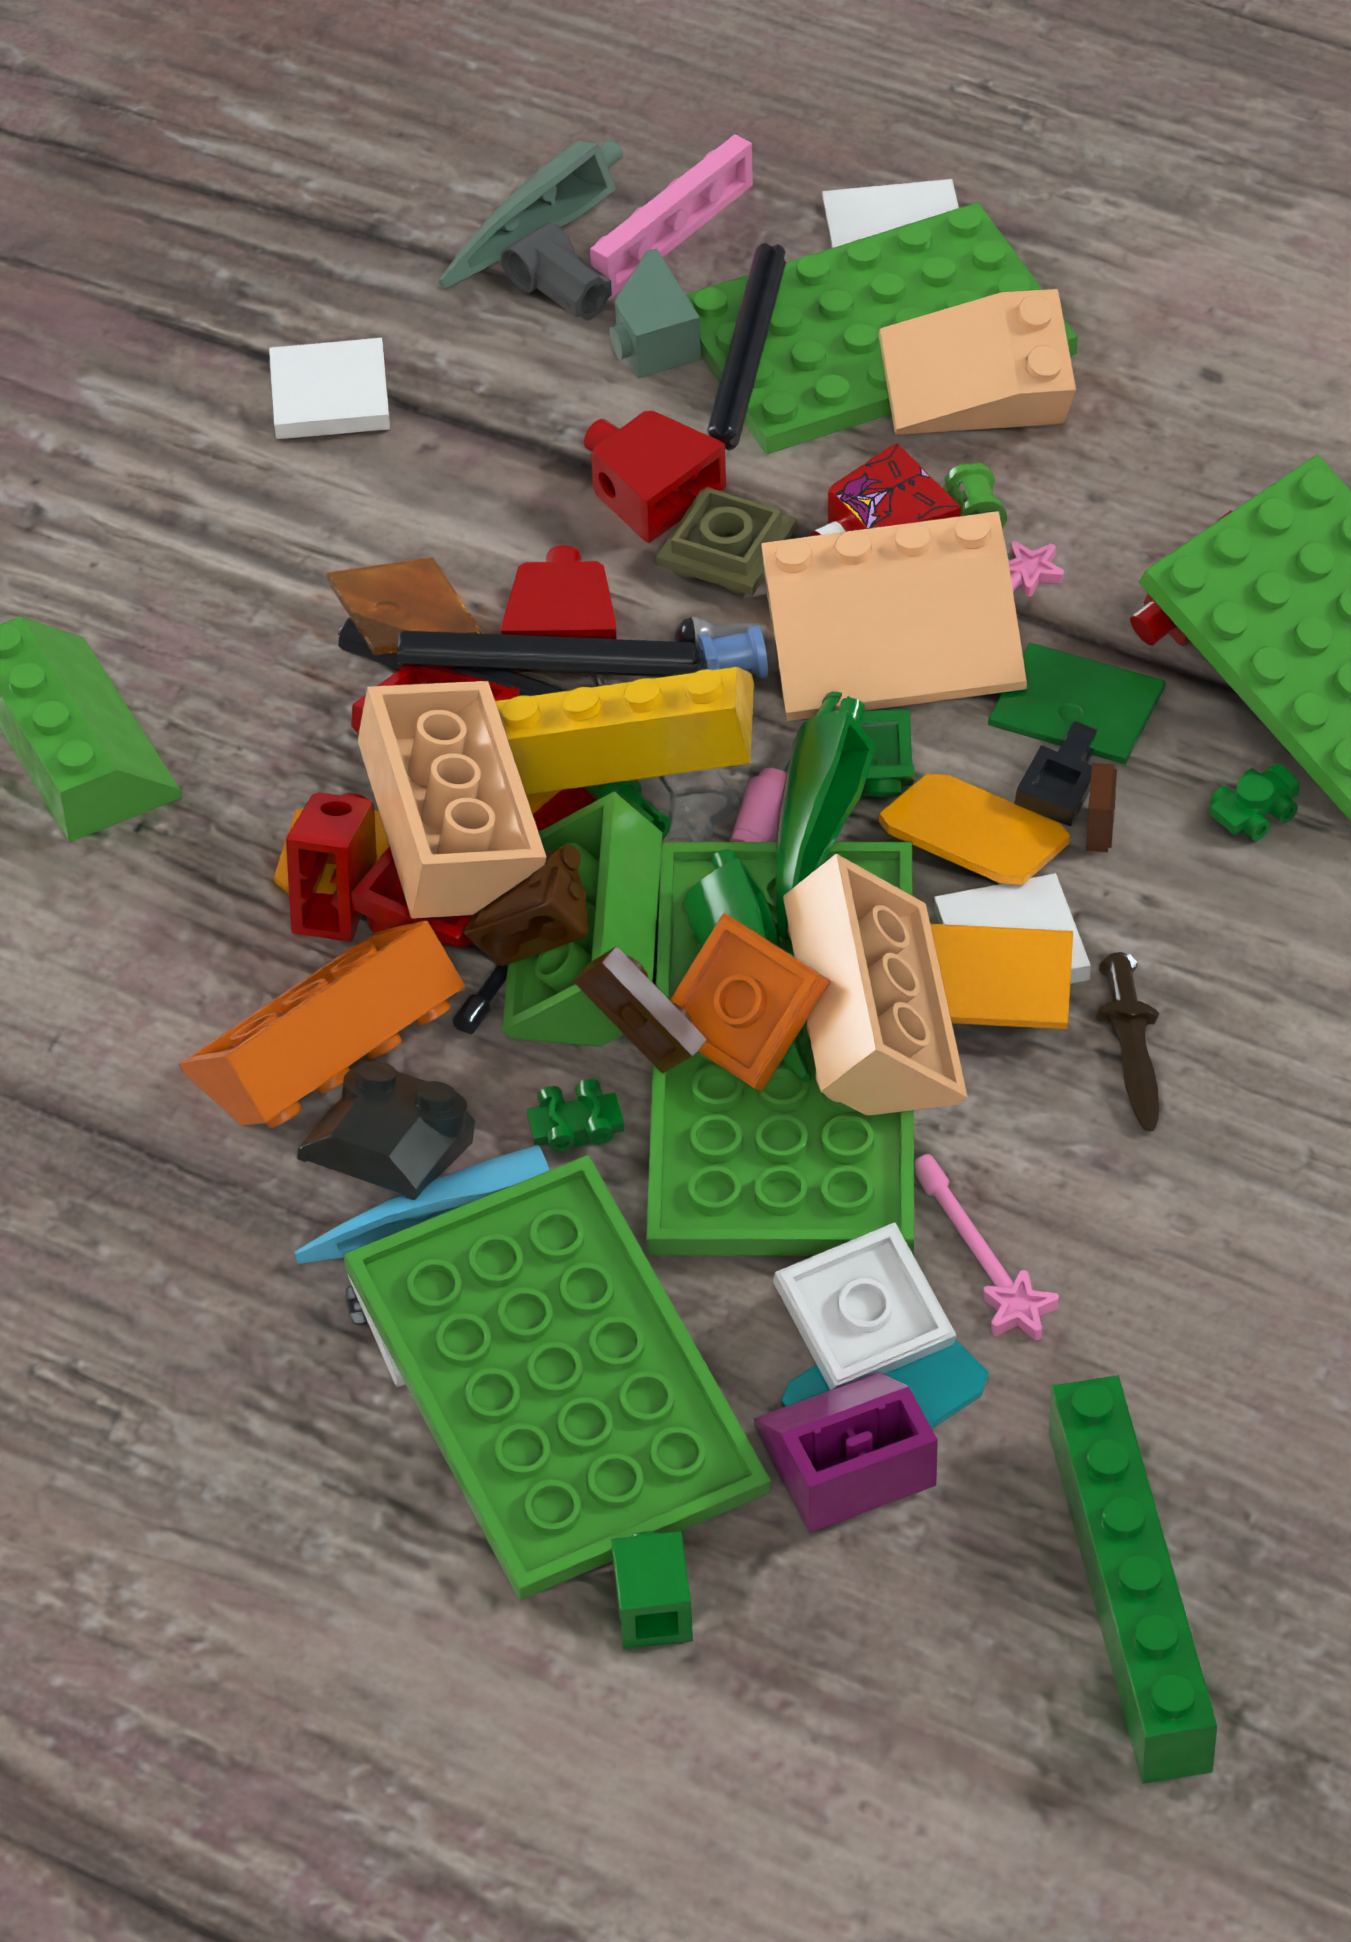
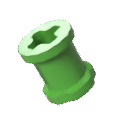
[943,463,1007,529]

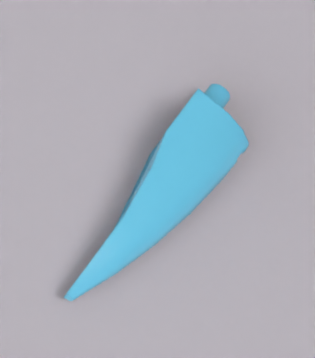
[294,1145,549,1264]

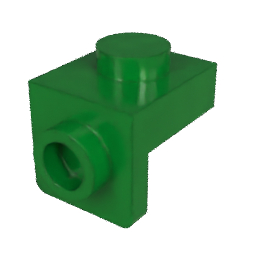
[860,709,915,798]

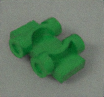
[1209,764,1300,841]
[527,1079,624,1152]

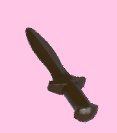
[1096,952,1159,1132]

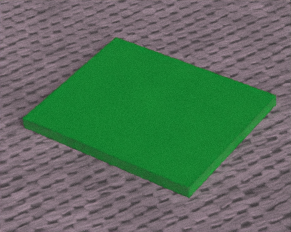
[988,642,1166,765]

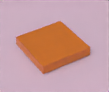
[670,913,831,1091]

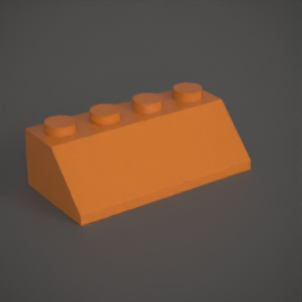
[179,921,466,1128]

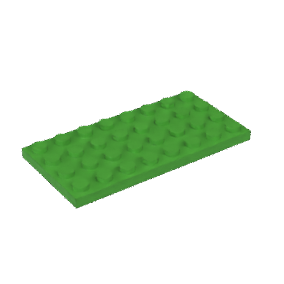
[646,842,914,1256]

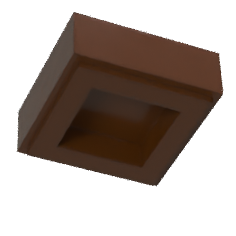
[1086,763,1117,852]

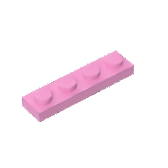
[590,134,753,300]

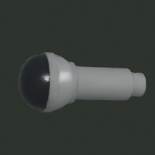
[675,616,767,658]

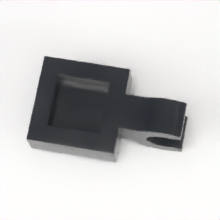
[1014,721,1097,827]

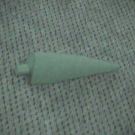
[438,140,623,289]

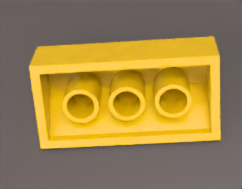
[495,667,754,795]

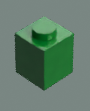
[611,1531,693,1649]

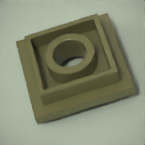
[656,487,797,596]

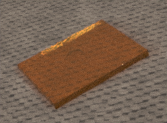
[327,557,482,655]

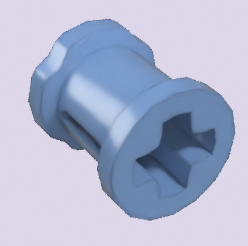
[698,625,768,679]

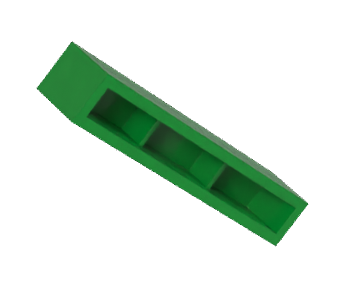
[1049,1375,1217,1784]

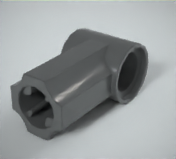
[501,223,612,321]

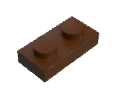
[573,946,707,1074]

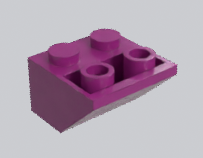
[754,1372,938,1533]

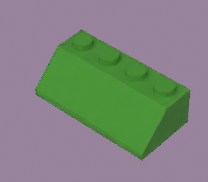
[0,616,182,843]
[502,792,663,1047]

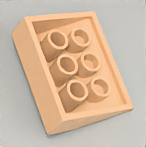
[761,511,1027,721]

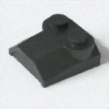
[297,1061,475,1200]

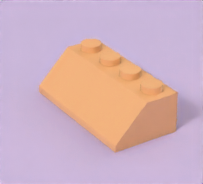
[358,681,547,919]
[783,854,968,1116]

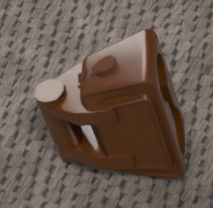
[463,845,588,966]

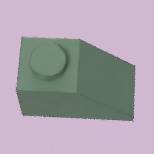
[610,248,701,379]

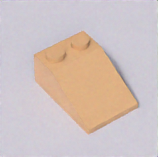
[878,289,1076,435]

